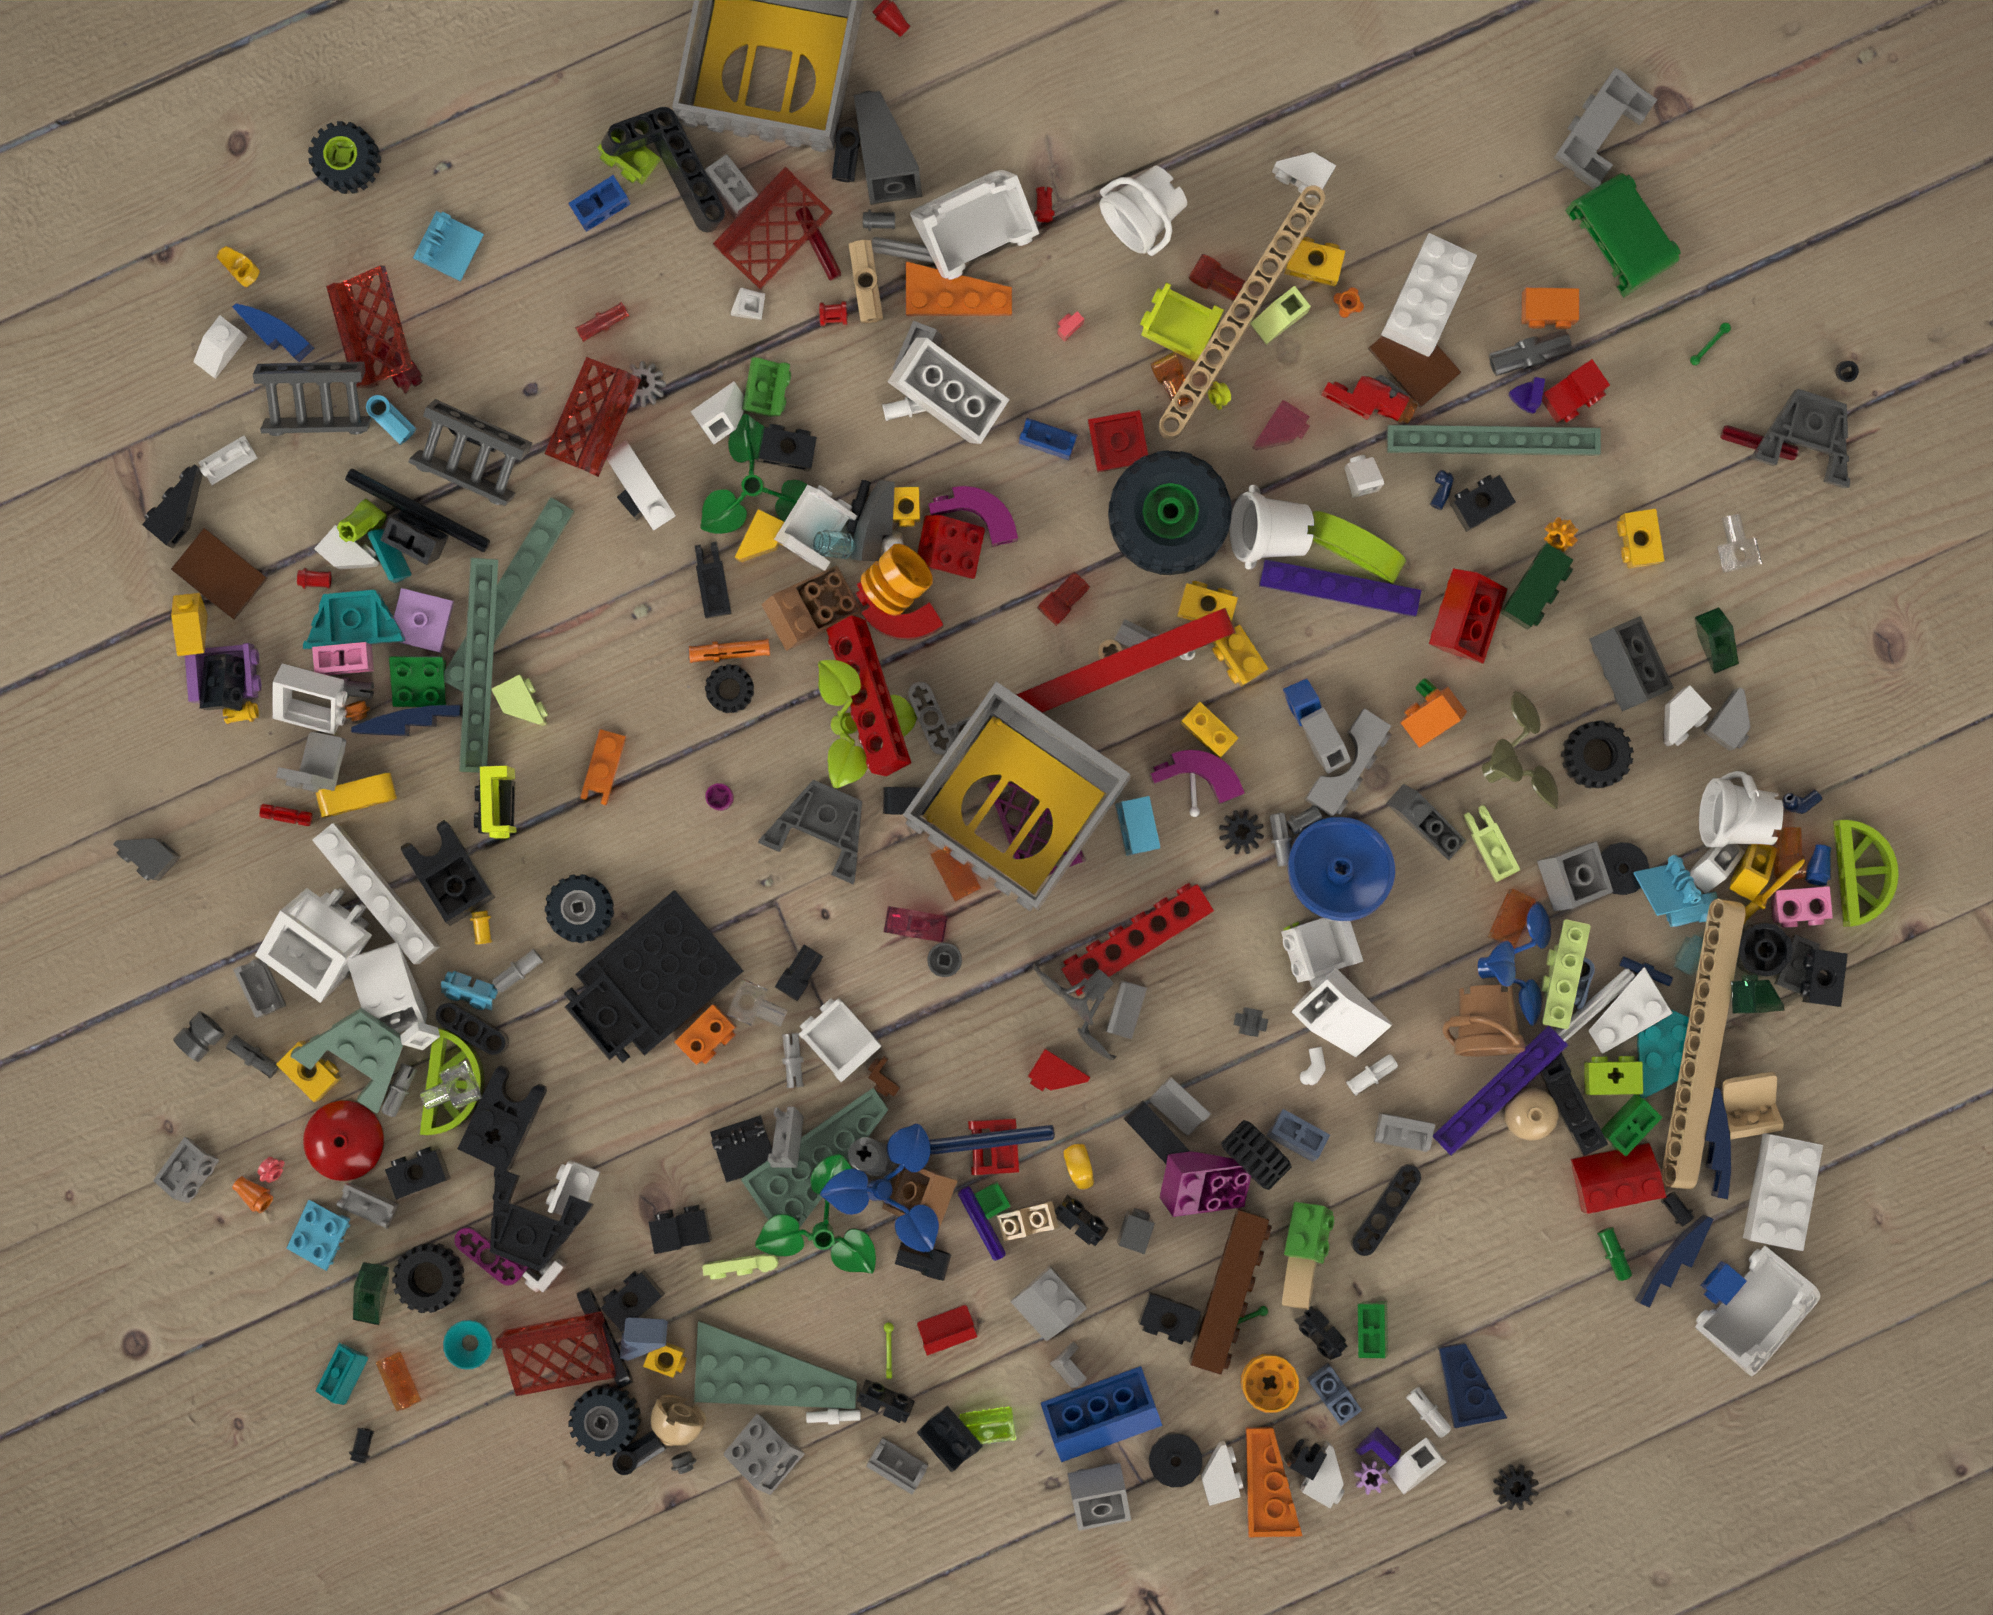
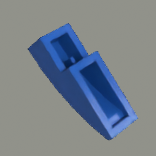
[232,303,315,362]

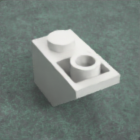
[1272,152,1336,199]
[691,382,744,444]
[314,525,380,570]
[1664,685,1712,746]
[1387,1438,1446,1494]
[1201,1441,1244,1506]

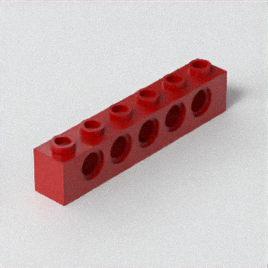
[826,615,912,777]
[1061,883,1214,996]

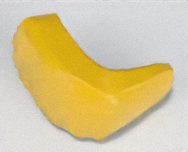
[217,246,260,287]
[1063,1144,1094,1190]

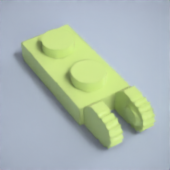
[1463,805,1520,882]
[702,1253,779,1279]

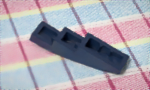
[351,705,462,736]
[1705,1088,1731,1200]
[1635,1215,1714,1308]

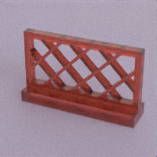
[713,166,833,290]
[326,265,413,388]
[544,357,641,477]
[495,1311,616,1396]

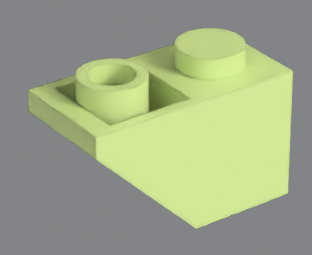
[1250,286,1311,345]
[491,674,548,726]

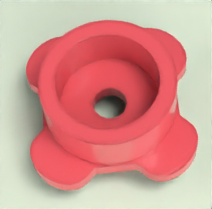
[258,1157,285,1183]

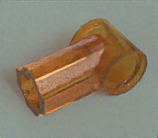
[1150,352,1191,407]
[1774,827,1807,880]

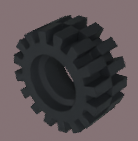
[705,664,754,713]

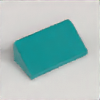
[367,529,412,583]
[315,1343,368,1405]

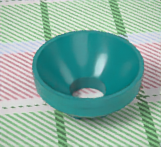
[443,1320,493,1370]

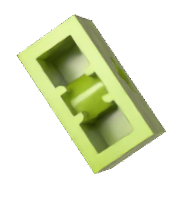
[1584,1056,1643,1095]

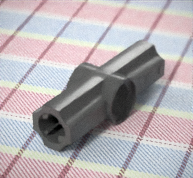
[1488,329,1572,376]

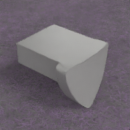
[1050,1341,1087,1388]

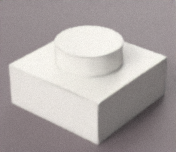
[400,1022,440,1050]

